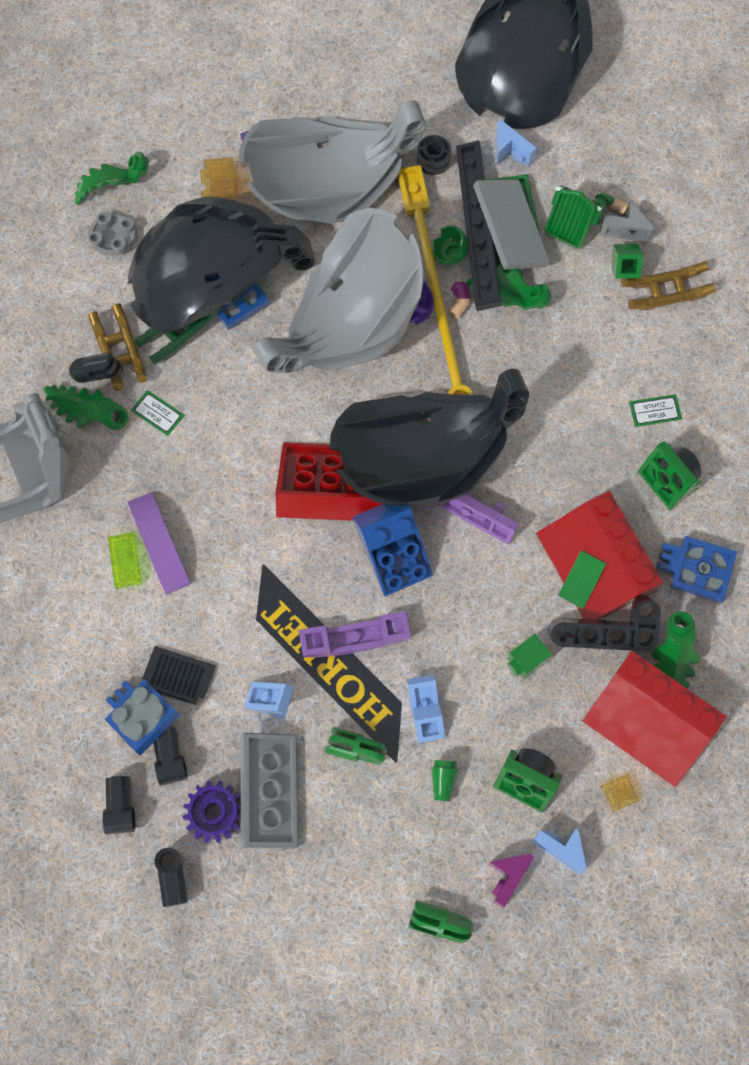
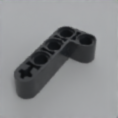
[548,596,661,652]

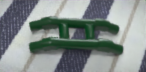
[135,305,223,365]

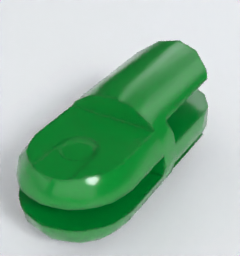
[324,727,388,764]
[408,900,474,943]

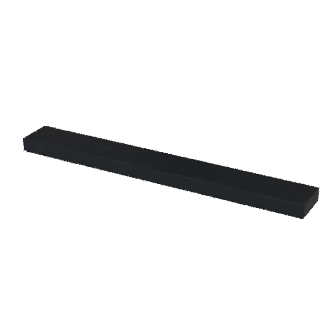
[456,140,502,311]

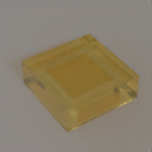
[601,774,639,812]

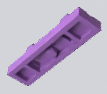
[438,494,519,545]

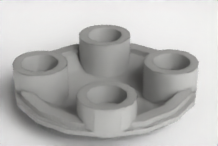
[88,212,137,255]

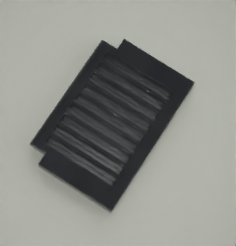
[142,646,216,705]

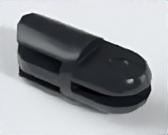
[69,352,123,383]

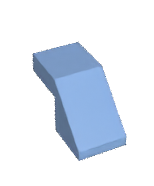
[407,674,445,743]

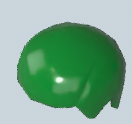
[433,225,468,266]

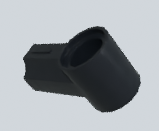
[153,726,188,786]
[103,776,136,835]
[154,848,188,907]

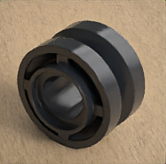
[417,135,451,175]

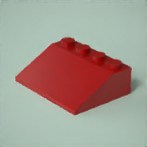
[275,442,382,521]
[536,491,663,620]
[582,651,727,787]

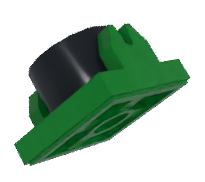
[637,440,703,511]
[493,748,563,813]

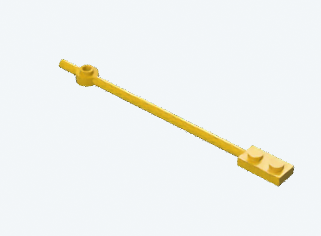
[397,165,473,395]

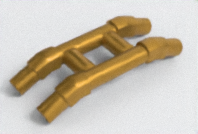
[621,261,716,310]
[87,303,148,391]

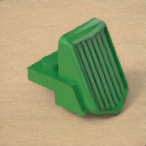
[545,185,606,249]

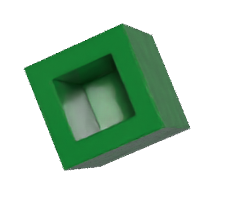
[611,244,643,278]
[507,634,552,680]

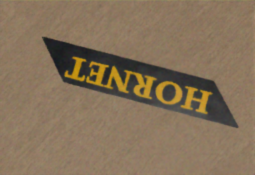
[256,564,402,763]

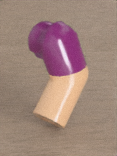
[449,281,471,319]

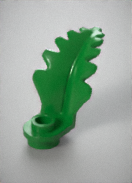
[75,151,149,205]
[466,264,552,310]
[43,384,128,430]
[651,611,700,689]

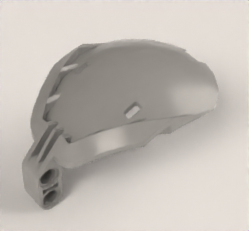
[239,100,426,224]
[253,208,423,373]

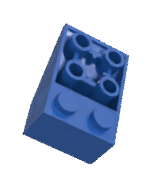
[352,504,433,596]

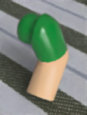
[595,192,629,215]

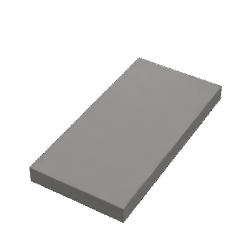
[473,179,550,270]
[240,732,298,849]

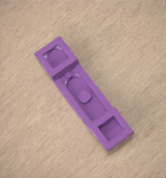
[128,492,191,595]
[299,611,411,657]

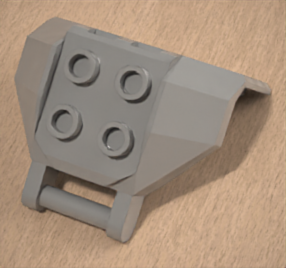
[0,393,73,523]

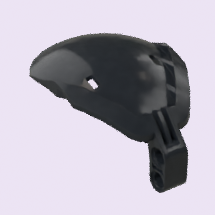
[455,0,593,129]
[127,196,315,333]
[330,369,529,507]

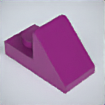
[488,854,534,909]

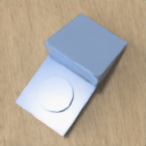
[496,119,537,167]
[244,682,294,719]
[532,827,587,875]

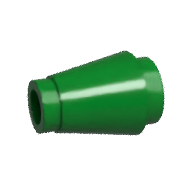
[431,760,459,801]

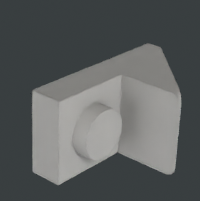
[600,202,653,242]

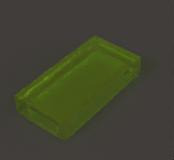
[108,532,143,590]

